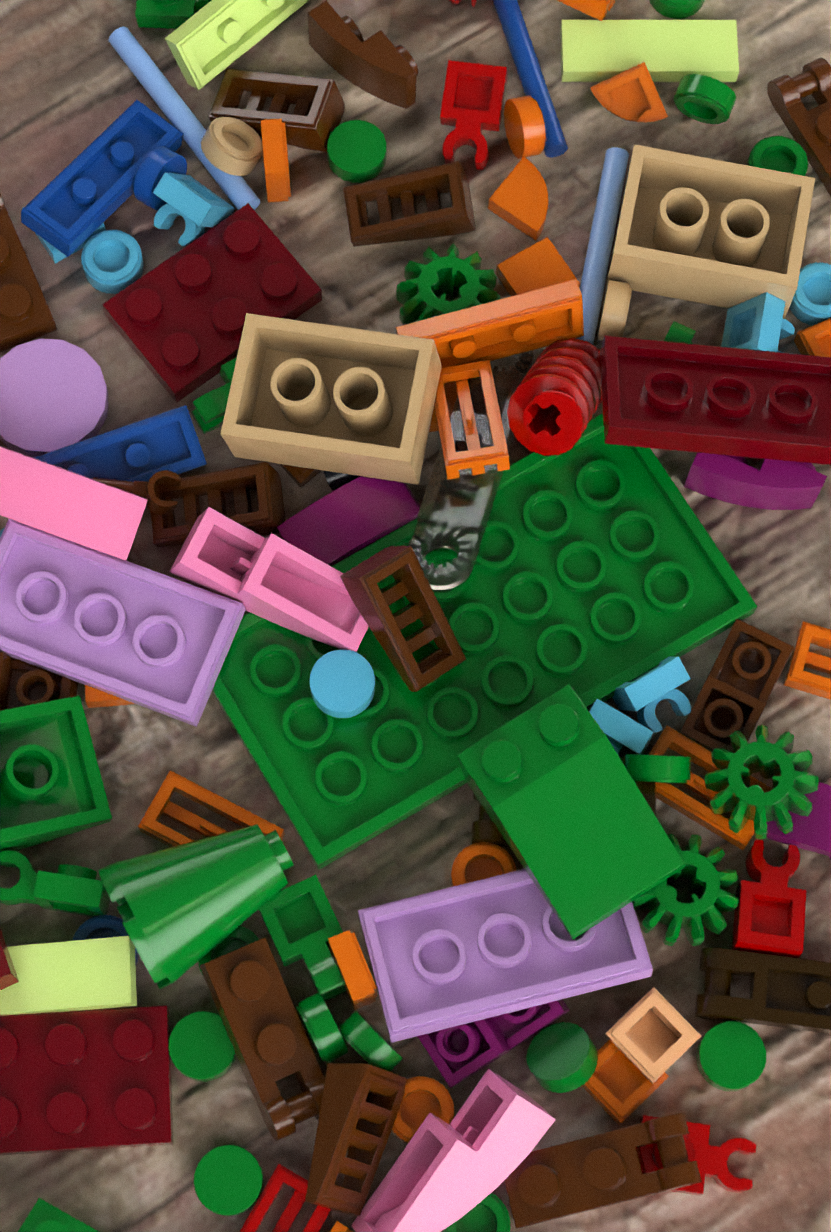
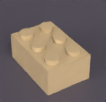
[606,144,815,319]
[221,313,442,485]

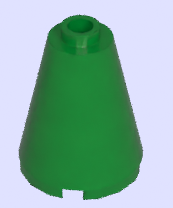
[98,824,294,990]

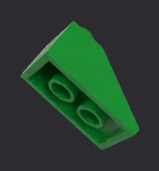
[457,684,685,939]
[0,695,112,852]

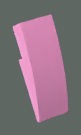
[0,446,148,560]
[169,507,369,652]
[351,1068,556,1232]

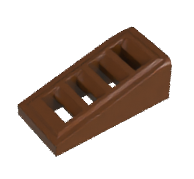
[208,69,345,152]
[343,161,476,247]
[150,462,286,547]
[340,546,466,692]
[305,1063,407,1215]

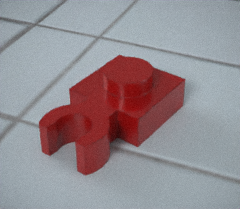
[440,60,508,170]
[732,839,806,958]
[640,1115,756,1196]

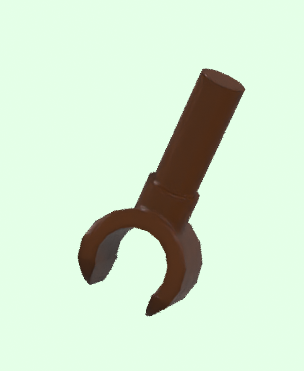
[93,470,182,514]

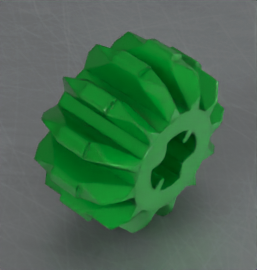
[396,243,500,325]
[705,724,818,839]
[632,834,739,946]

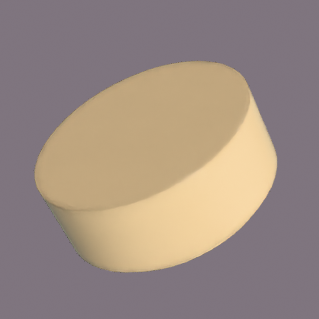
[201,117,263,176]
[597,280,632,341]

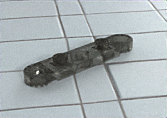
[409,350,534,590]

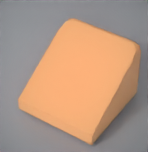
[605,987,701,1084]

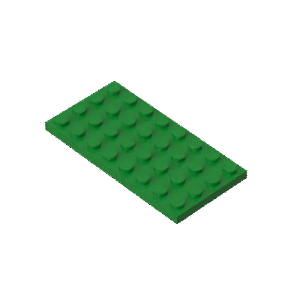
[212,413,757,870]

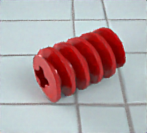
[507,338,602,456]

